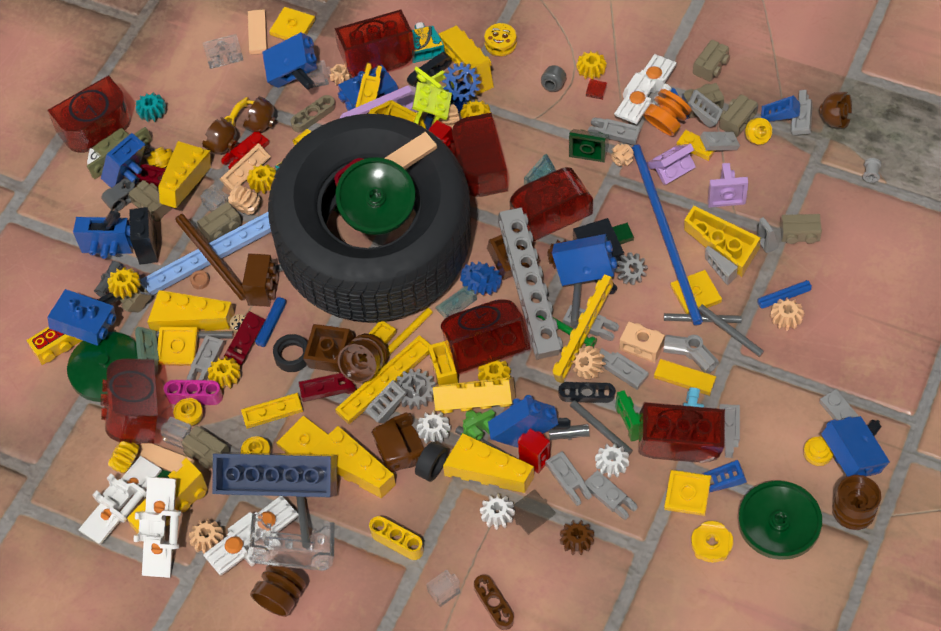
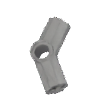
[663,335,719,373]

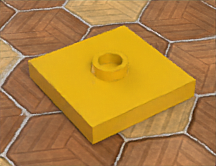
[269,7,315,40]
[670,270,722,314]
[157,327,199,366]
[276,416,328,454]
[664,470,711,516]

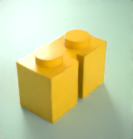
[428,341,458,385]

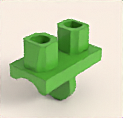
[461,409,495,441]

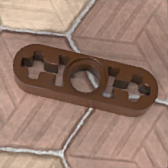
[474,575,514,630]

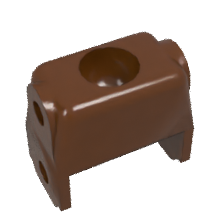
[371,412,424,472]

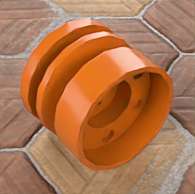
[643,89,692,136]

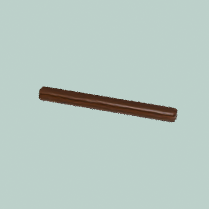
[175,214,246,301]

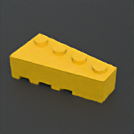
[438,25,494,96]
[159,141,211,208]
[684,205,761,277]
[147,290,235,333]
[433,377,516,414]
[309,426,396,499]
[443,433,534,493]
[127,458,208,534]

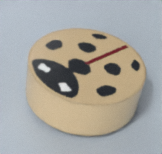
[230,314,245,333]

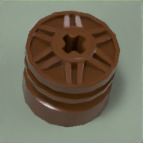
[338,333,387,383]
[832,475,881,530]
[250,562,306,617]

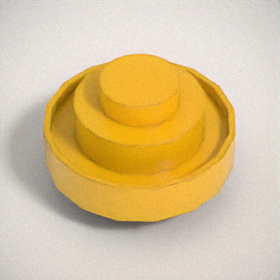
[745,118,772,144]
[147,147,173,168]
[173,398,203,426]
[241,436,271,453]
[803,436,834,466]

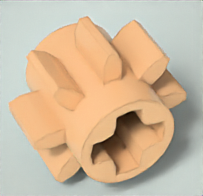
[329,64,351,85]
[611,144,634,166]

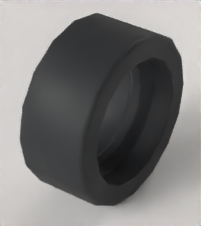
[273,334,307,372]
[415,441,448,482]

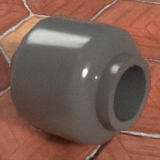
[541,65,566,92]

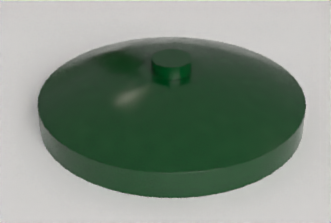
[336,157,415,235]
[67,332,144,402]
[738,481,823,560]

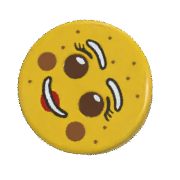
[484,23,517,57]

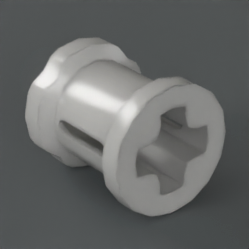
[863,158,881,183]

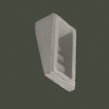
[688,90,723,128]
[757,217,778,253]
[705,246,738,285]
[365,380,407,423]

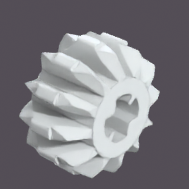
[417,410,451,444]
[595,443,629,478]
[480,494,515,530]

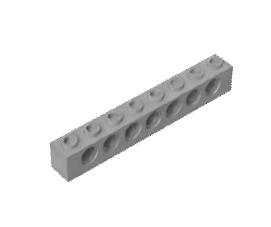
[498,208,563,360]

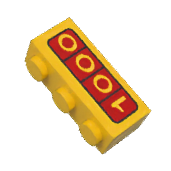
[26,327,83,365]

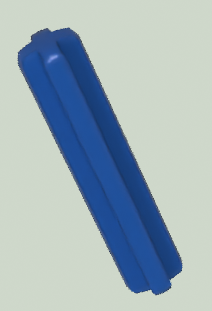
[757,280,812,309]
[255,297,286,347]

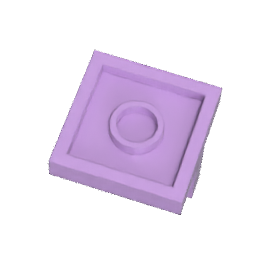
[646,144,696,185]
[708,163,748,208]

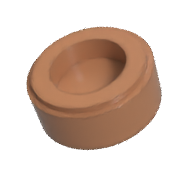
[190,270,210,289]

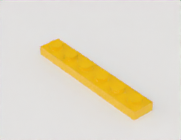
[552,274,613,383]
[335,335,431,424]

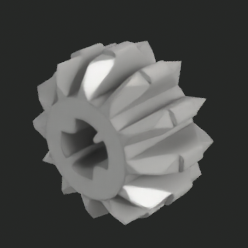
[615,252,648,285]

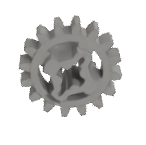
[393,368,436,410]

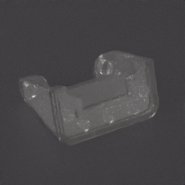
[248,513,335,571]

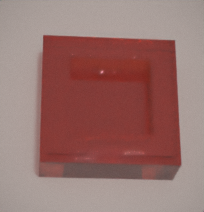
[586,79,607,100]

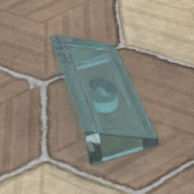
[524,154,556,195]
[435,286,477,321]

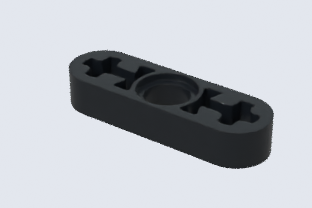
[407,52,452,87]
[558,382,616,403]

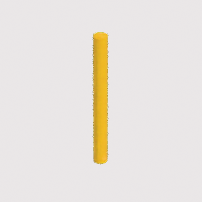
[386,308,433,358]

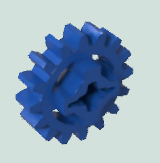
[442,62,482,102]
[460,261,502,295]

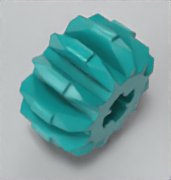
[136,92,166,122]

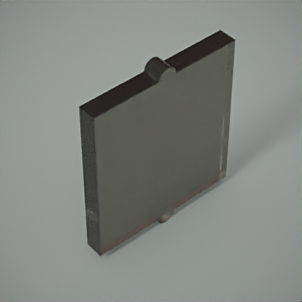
[512,489,556,535]

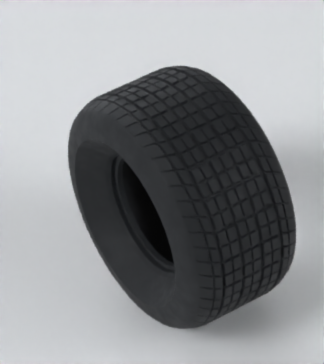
[268,114,471,322]

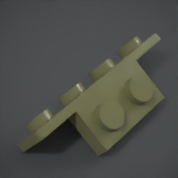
[87,127,152,179]

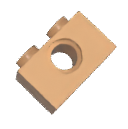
[619,322,665,363]

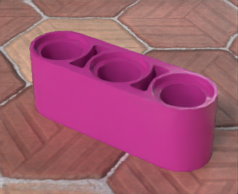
[164,380,223,405]

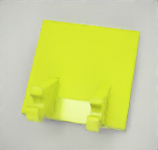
[414,66,455,92]
[412,82,452,126]

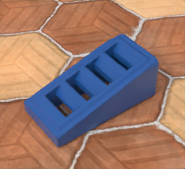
[761,95,800,121]
[702,460,747,493]

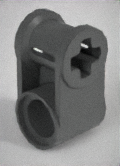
[101,179,135,211]

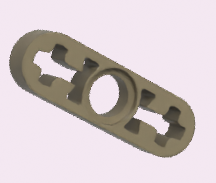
[291,95,335,132]

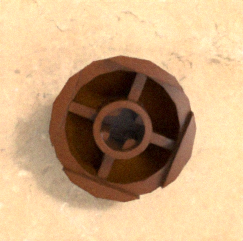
[820,92,852,128]
[243,96,276,132]
[202,117,237,154]

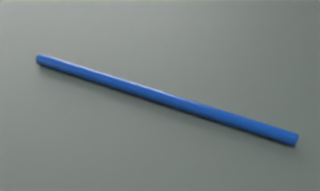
[632,144,703,325]

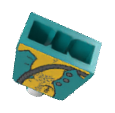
[409,22,444,63]

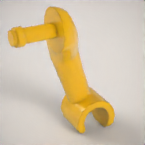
[224,97,254,127]

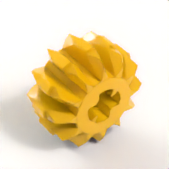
[576,50,607,80]
[461,99,491,130]
[247,163,276,194]
[107,266,141,300]
[207,356,241,390]
[478,357,511,380]
[108,438,139,473]

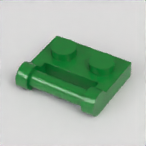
[615,390,642,441]

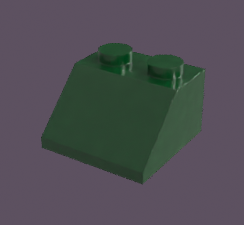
[569,129,609,163]

